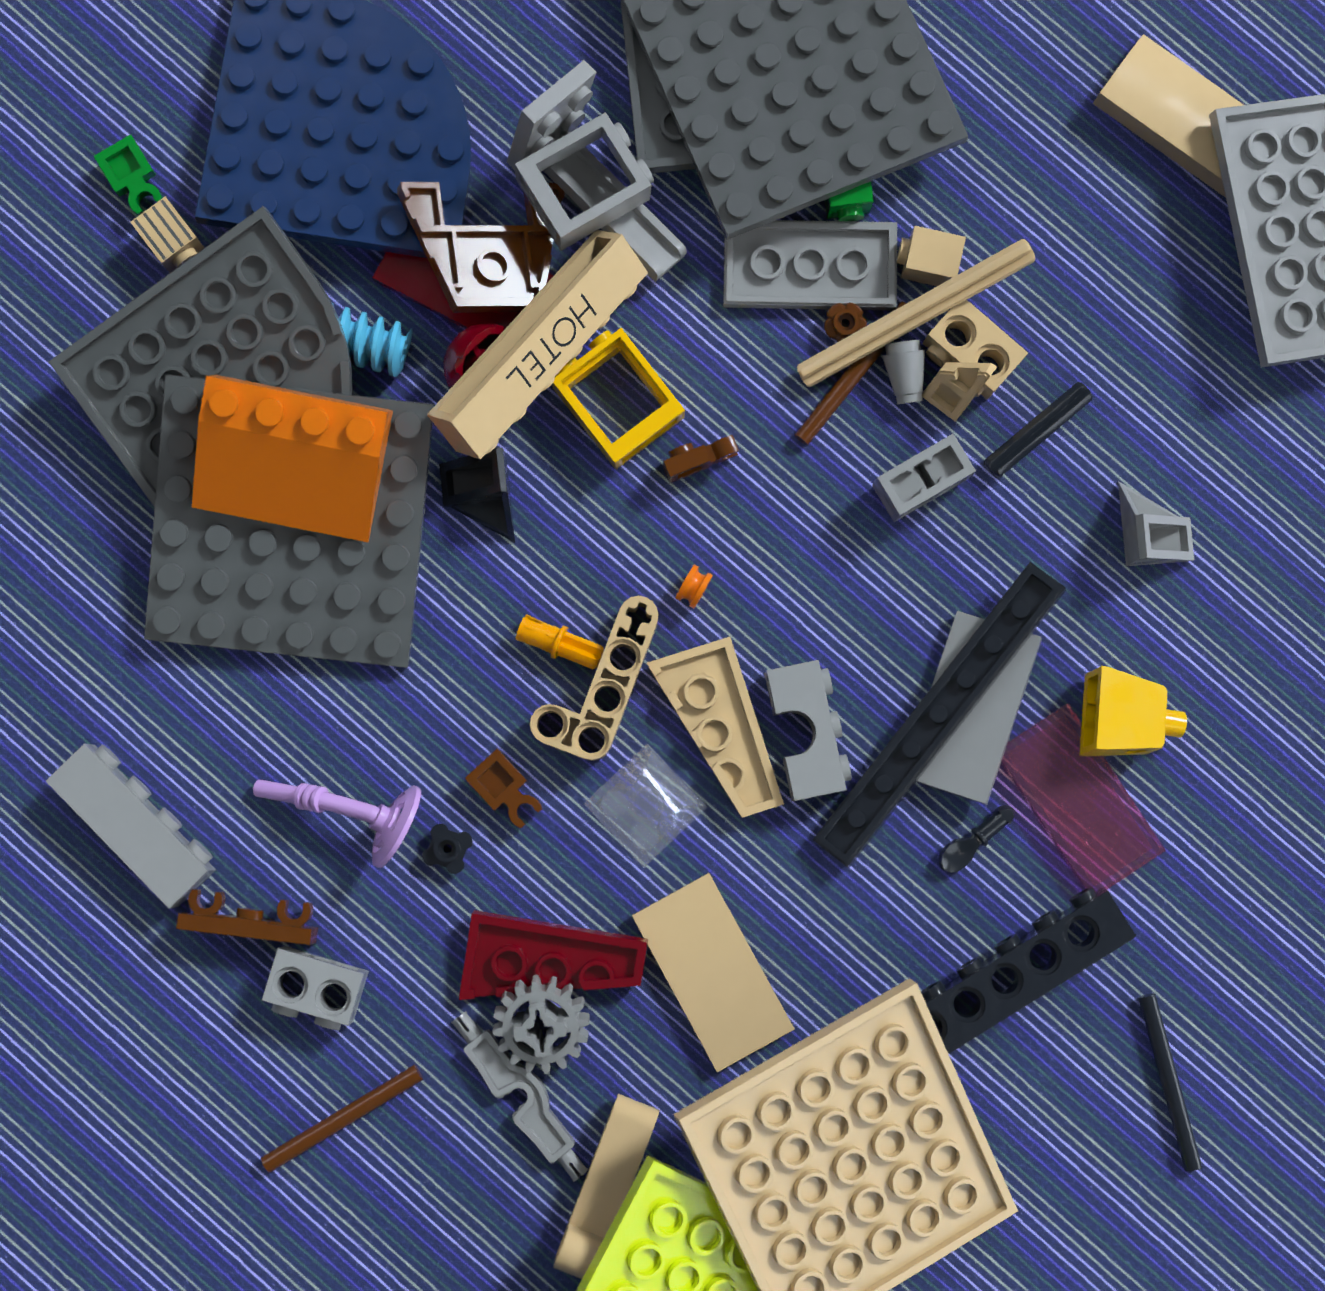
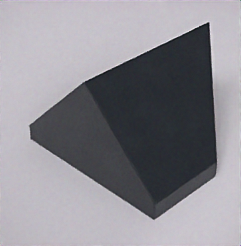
[439,447,515,543]

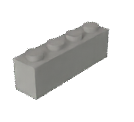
[46,744,216,909]

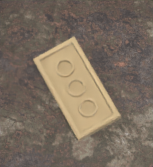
[632,873,795,1072]

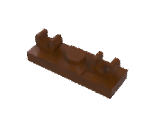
[176,889,318,945]

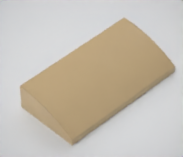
[1093,34,1244,197]

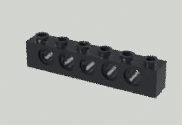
[921,886,1137,1054]

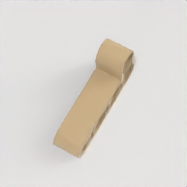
[530,596,658,761]
[553,1094,660,1279]

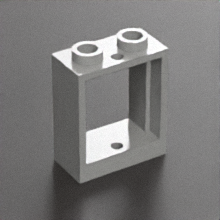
[515,112,654,251]

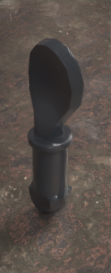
[938,805,1015,873]

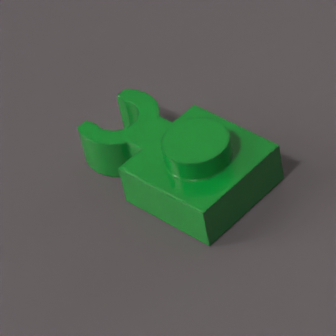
[94,134,164,216]

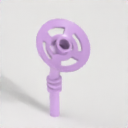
[253,779,421,868]

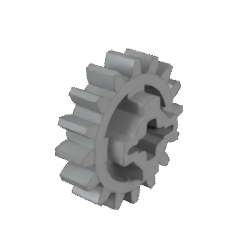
[492,975,590,1074]

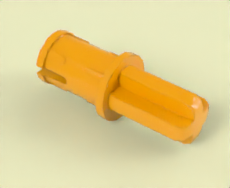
[516,614,604,669]

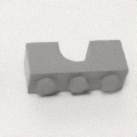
[764,660,852,801]

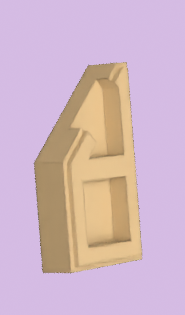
[922,362,997,422]

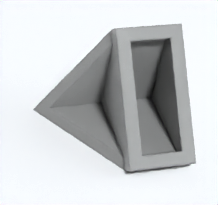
[1118,481,1194,566]

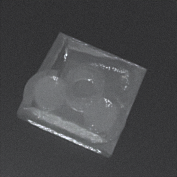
[584,743,707,867]

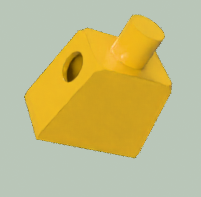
[1079,666,1187,756]

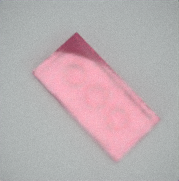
[1001,703,1166,892]

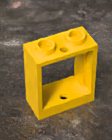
[552,328,685,470]

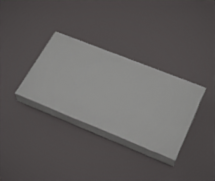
[723,220,897,311]
[917,611,1042,805]

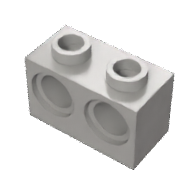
[872,433,976,522]
[262,946,369,1030]

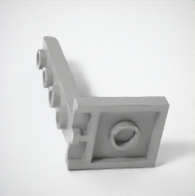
[507,60,687,282]

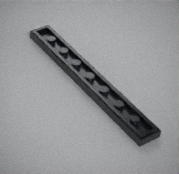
[813,562,1066,868]

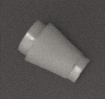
[882,340,925,404]

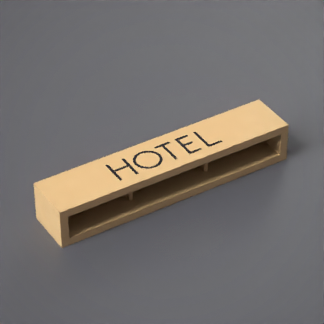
[427,230,648,459]

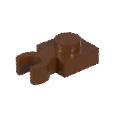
[663,435,739,483]
[465,748,542,828]

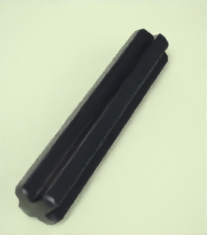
[984,382,1093,478]

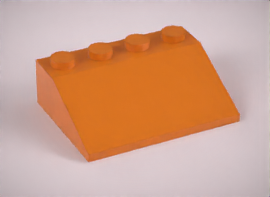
[192,375,393,542]

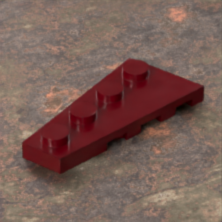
[459,910,648,1000]

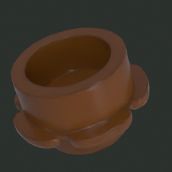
[824,302,867,342]

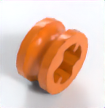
[675,564,713,609]

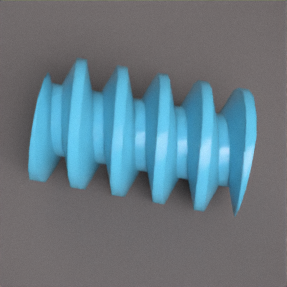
[332,303,412,377]

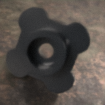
[422,824,473,874]

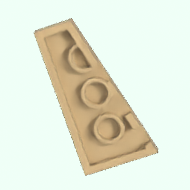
[646,637,784,818]

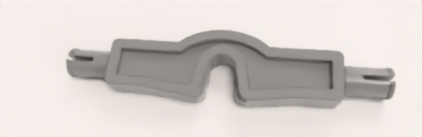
[451,1011,588,1182]

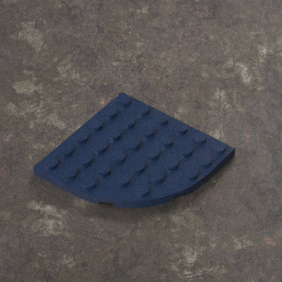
[195,0,471,258]

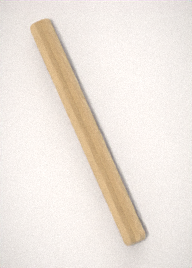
[797,239,1036,387]

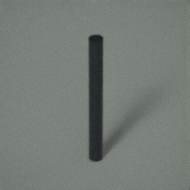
[1138,993,1202,1172]

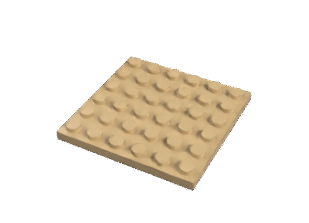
[673,978,1018,1291]

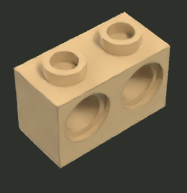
[923,300,1028,400]

